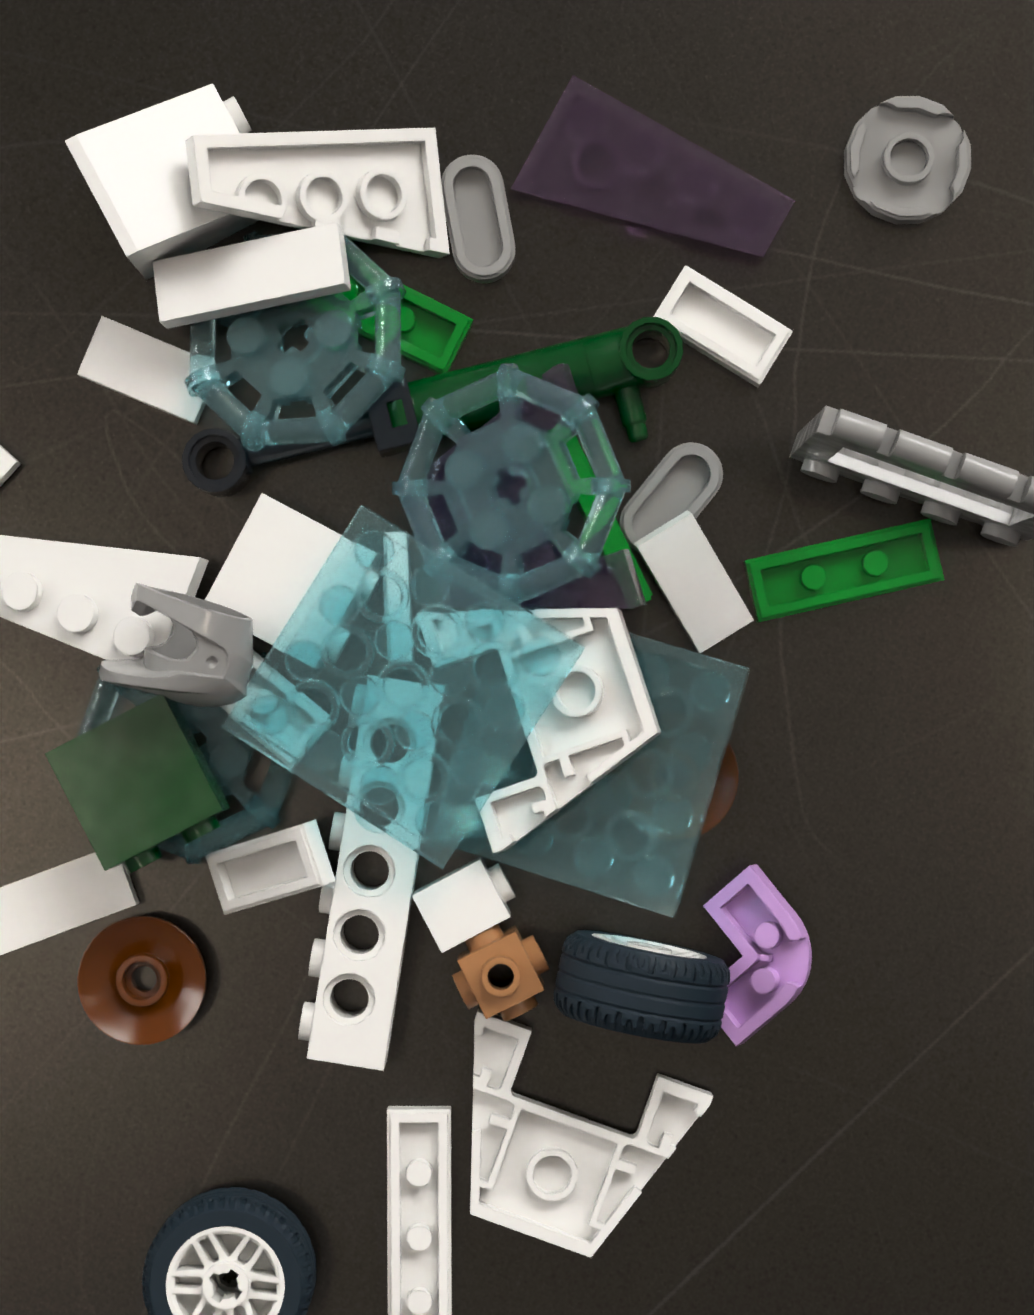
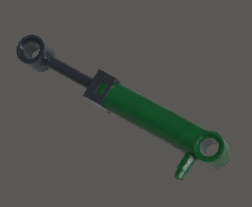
[182,317,683,498]

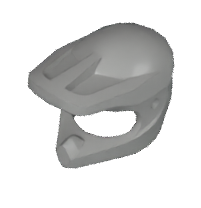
[99,583,254,707]

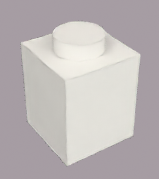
[412,856,516,953]

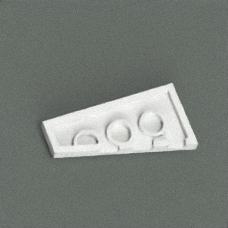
[185,127,450,258]
[0,535,209,660]

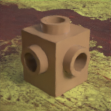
[452,924,550,1021]

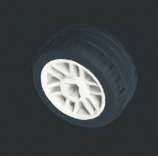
[553,930,730,1044]
[142,1187,317,1315]

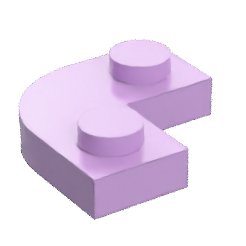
[703,864,812,1046]

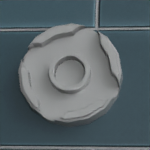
[844,96,971,224]

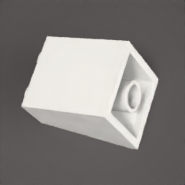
[65,83,259,280]

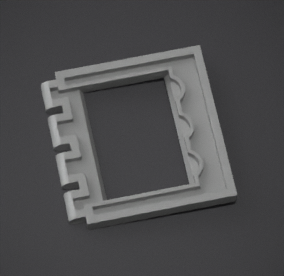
[789,406,1034,547]

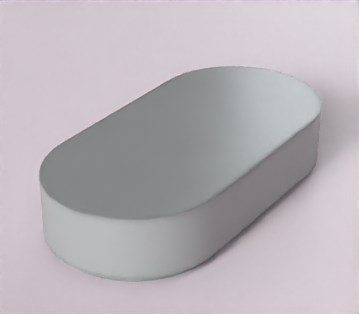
[441,155,515,283]
[619,442,723,554]

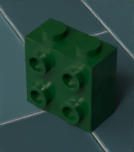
[45,695,230,875]

